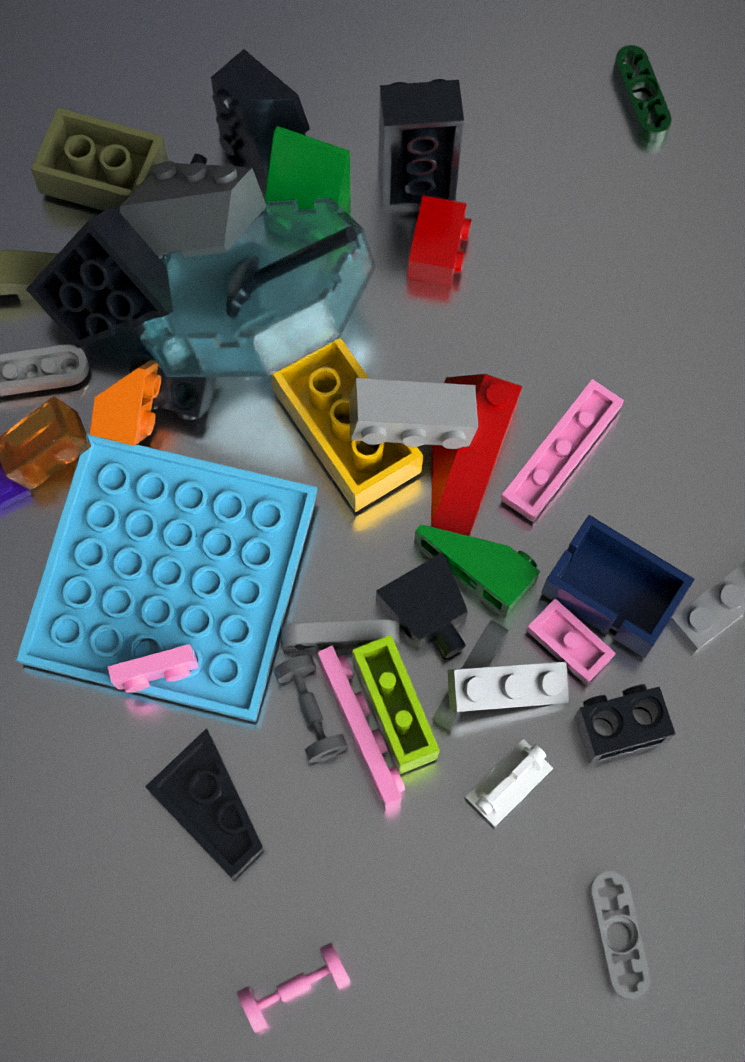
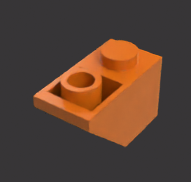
[89,360,161,446]

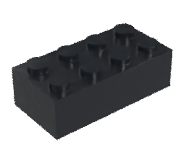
[378,79,464,209]

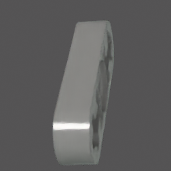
[281,620,400,652]
[589,871,650,1000]

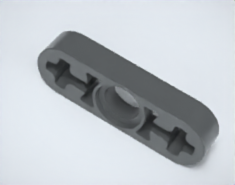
[432,620,509,731]

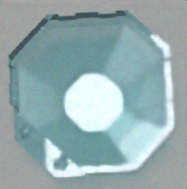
[140,198,376,377]

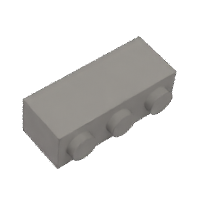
[349,378,478,449]

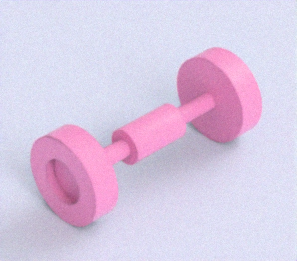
[237,943,350,1033]

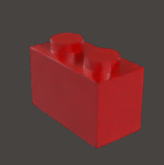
[407,195,472,287]

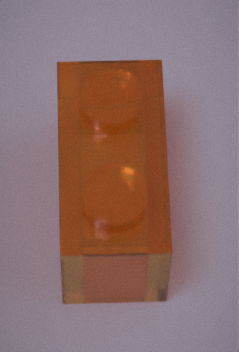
[0,396,92,491]

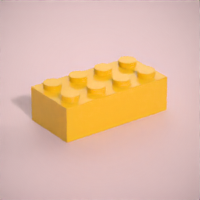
[270,332,423,512]

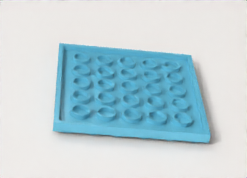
[16,433,318,722]

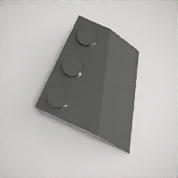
[119,161,267,260]

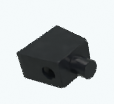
[376,553,468,658]

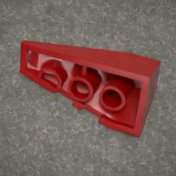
[431,374,522,536]

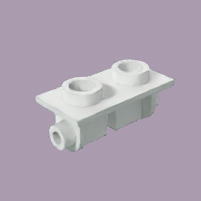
[465,739,553,827]

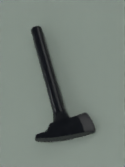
[226,226,357,319]

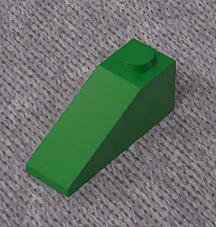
[414,524,540,618]

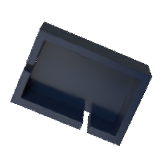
[541,515,695,658]

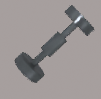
[273,654,348,763]

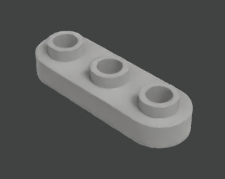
[0,344,89,396]

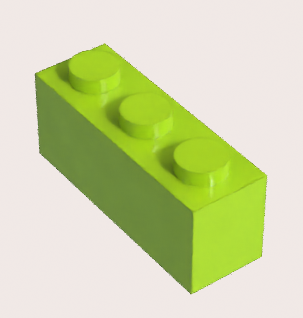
[352,635,440,774]

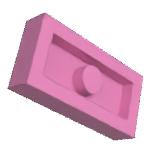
[526,598,616,686]
[108,644,199,693]

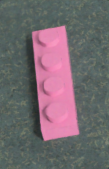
[501,379,624,522]
[317,646,405,811]

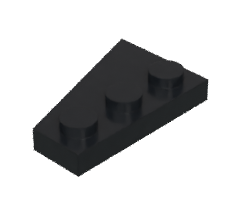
[145,728,264,880]

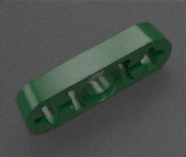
[613,45,672,143]

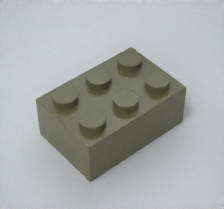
[31,107,168,211]

